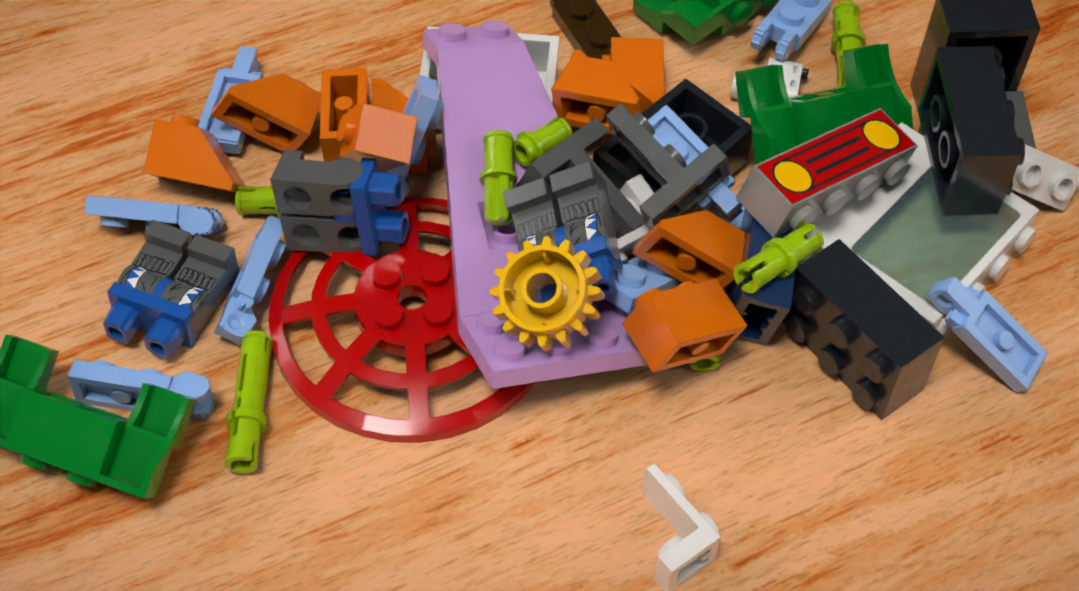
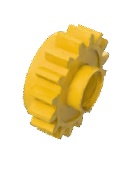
[490,236,605,351]

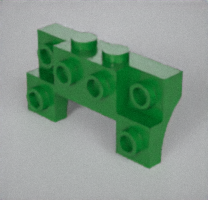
[633,0,777,45]
[735,44,913,164]
[0,334,196,499]

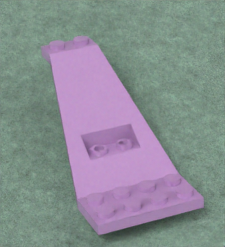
[422,20,648,389]

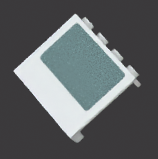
[798,122,1039,339]

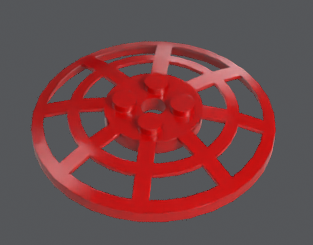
[268,197,534,443]

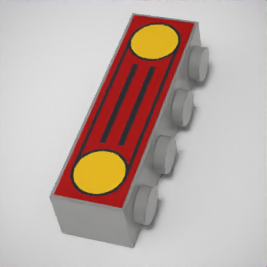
[736,108,918,238]

